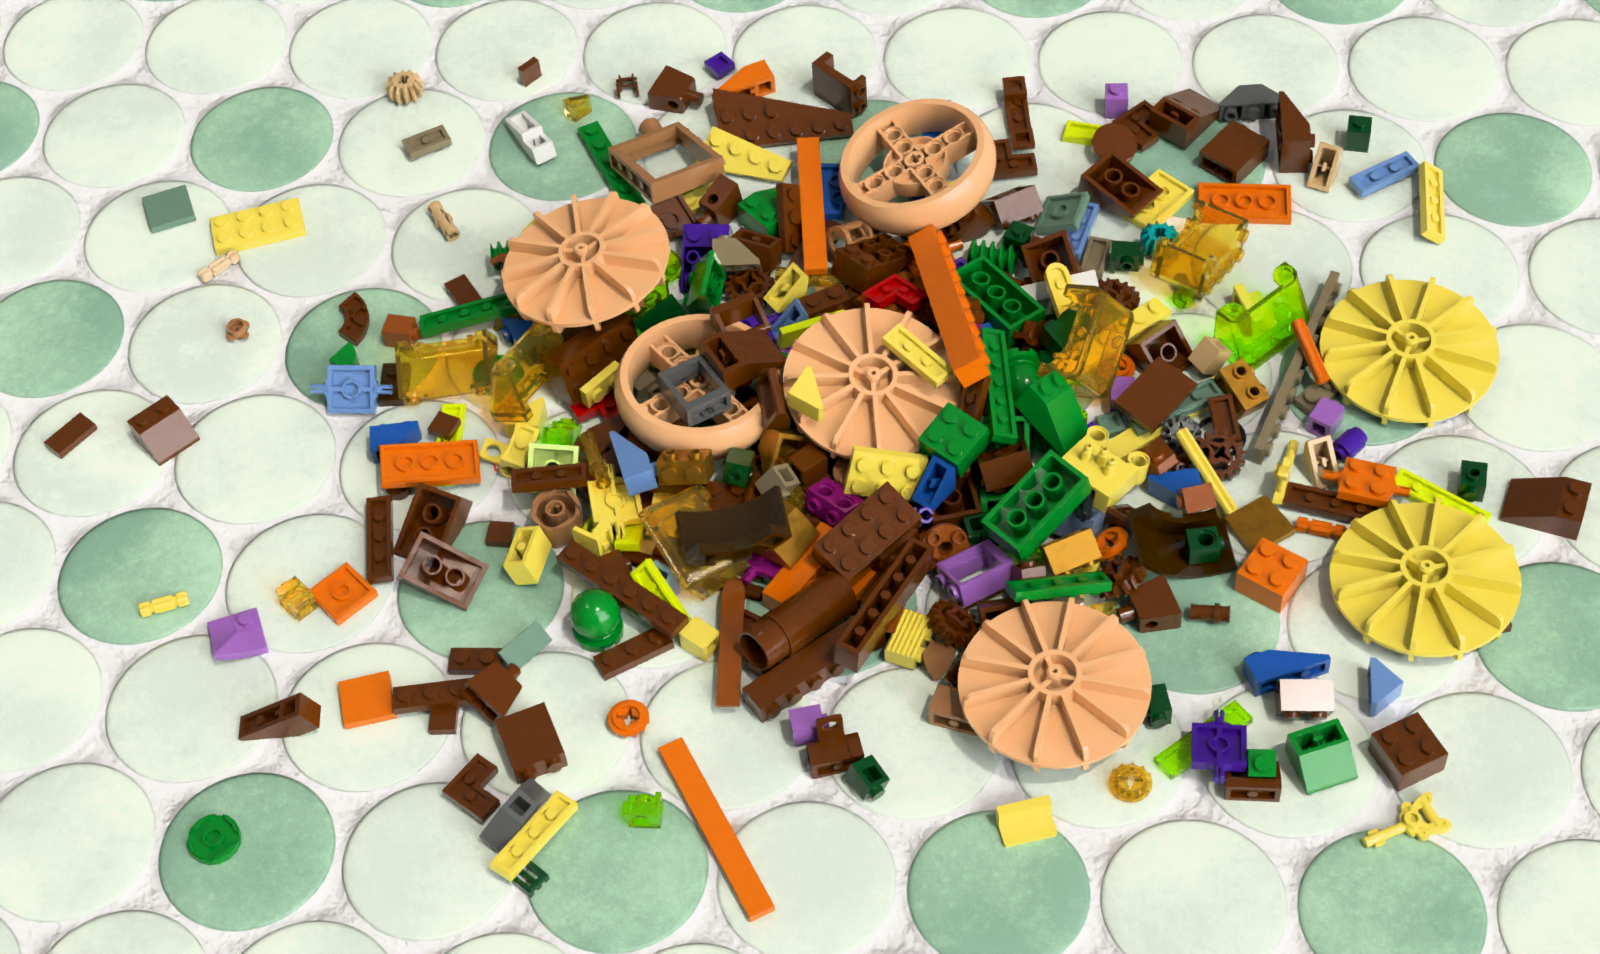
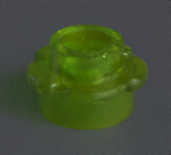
[1172,286,1195,309]

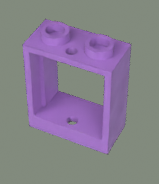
[936,539,1014,607]

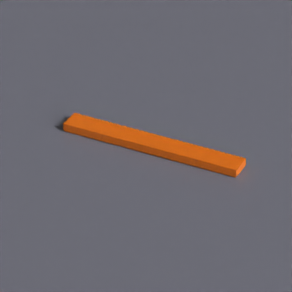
[797,137,828,275]
[658,737,775,922]

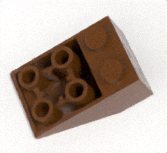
[1149,88,1219,149]
[831,234,915,293]
[699,330,786,390]

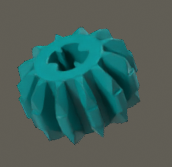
[1140,220,1179,260]

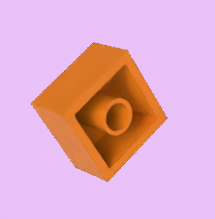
[1234,537,1308,614]

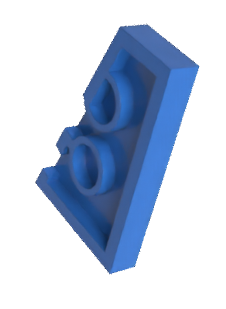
[821,163,846,220]

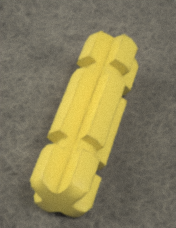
[138,591,189,617]

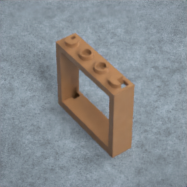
[608,122,726,204]

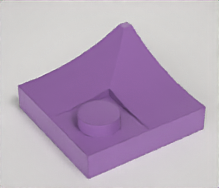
[207,607,269,660]

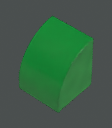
[329,342,360,365]

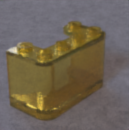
[1150,199,1249,298]
[1037,284,1134,399]

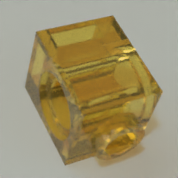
[275,576,318,622]

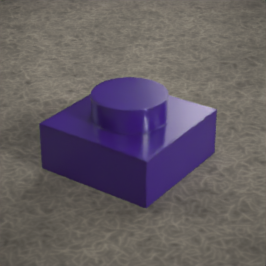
[704,51,735,79]

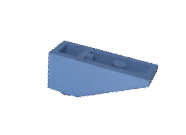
[609,431,658,496]

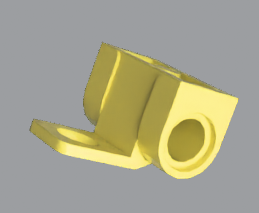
[479,421,540,479]

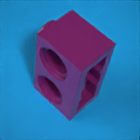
[805,477,864,527]

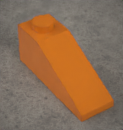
[711,60,776,113]

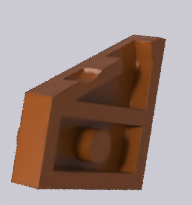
[1125,436,1178,475]

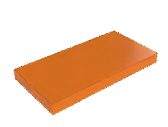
[1197,182,1292,225]
[379,440,481,489]

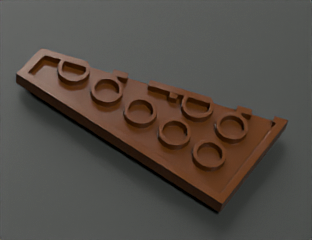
[713,88,854,148]

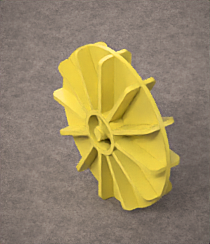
[1319,274,1499,428]
[1329,497,1522,662]

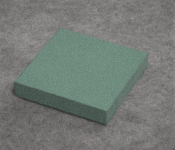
[142,185,196,233]
[1034,191,1090,235]

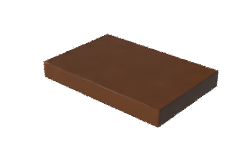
[1113,356,1198,434]

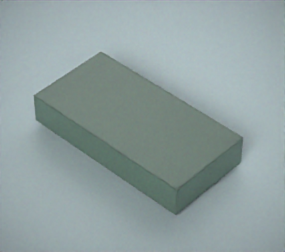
[496,620,552,668]

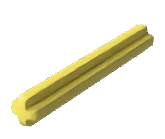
[1175,427,1237,516]

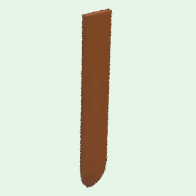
[716,577,745,707]

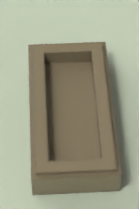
[1080,236,1112,279]

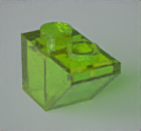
[541,418,582,446]

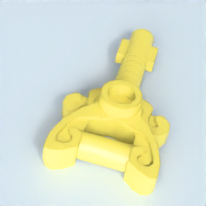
[1272,440,1299,505]
[1362,791,1452,848]

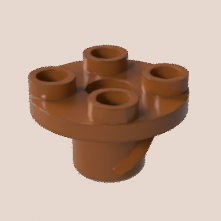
[921,523,970,572]

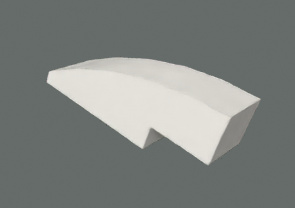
[505,111,557,165]

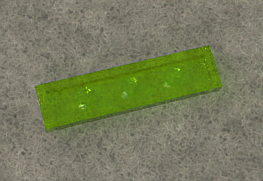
[1154,700,1253,780]

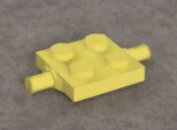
[587,464,644,540]

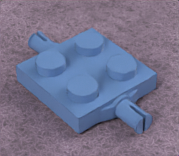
[310,365,393,413]

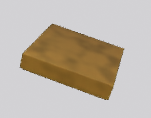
[1224,495,1296,553]

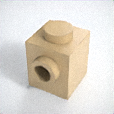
[1188,336,1233,375]

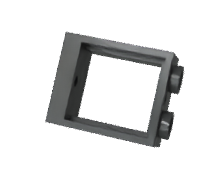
[658,354,732,427]

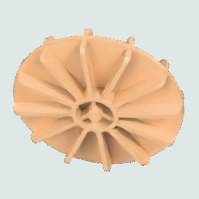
[501,191,671,334]
[783,303,961,459]
[958,597,1152,772]

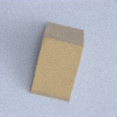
[1306,141,1343,192]
[1302,434,1339,489]

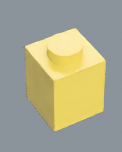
[679,616,720,662]

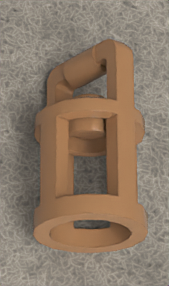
[826,219,887,256]

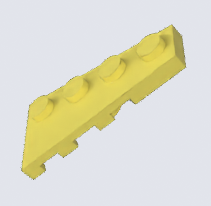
[694,126,793,183]

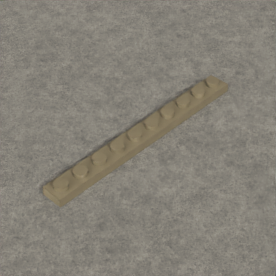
[1252,270,1342,465]

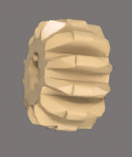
[386,69,424,105]

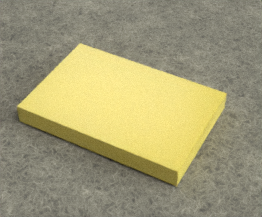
[1114,169,1195,230]

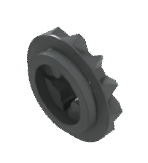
[1162,415,1202,454]

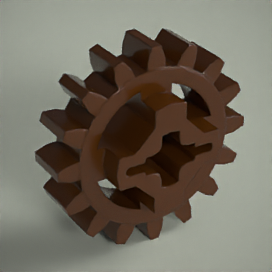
[724,267,775,306]
[1088,278,1140,317]
[1194,428,1246,482]
[1095,555,1147,600]
[927,599,980,649]

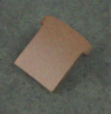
[923,639,956,680]

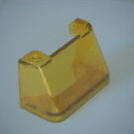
[490,322,565,422]
[394,329,498,405]
[637,485,751,601]

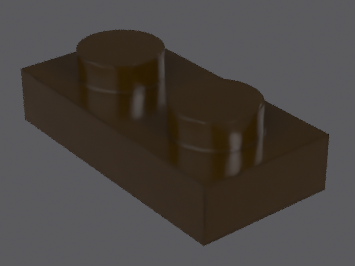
[378,363,408,407]

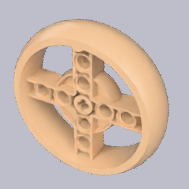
[838,98,997,236]
[614,314,784,460]

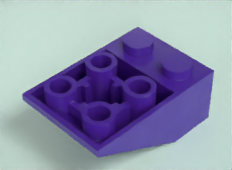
[680,224,733,293]

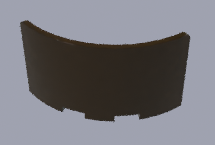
[675,485,792,566]
[1126,503,1237,579]

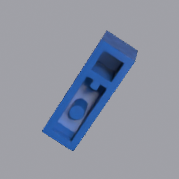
[1242,650,1331,697]

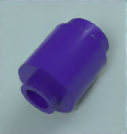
[1333,427,1367,462]

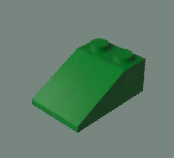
[737,187,802,238]
[684,250,726,315]
[1014,369,1088,457]

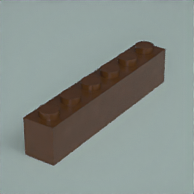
[834,537,934,673]
[742,614,888,723]

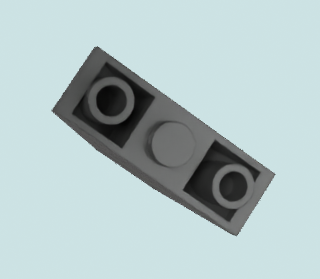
[1218,84,1279,122]
[479,777,551,853]

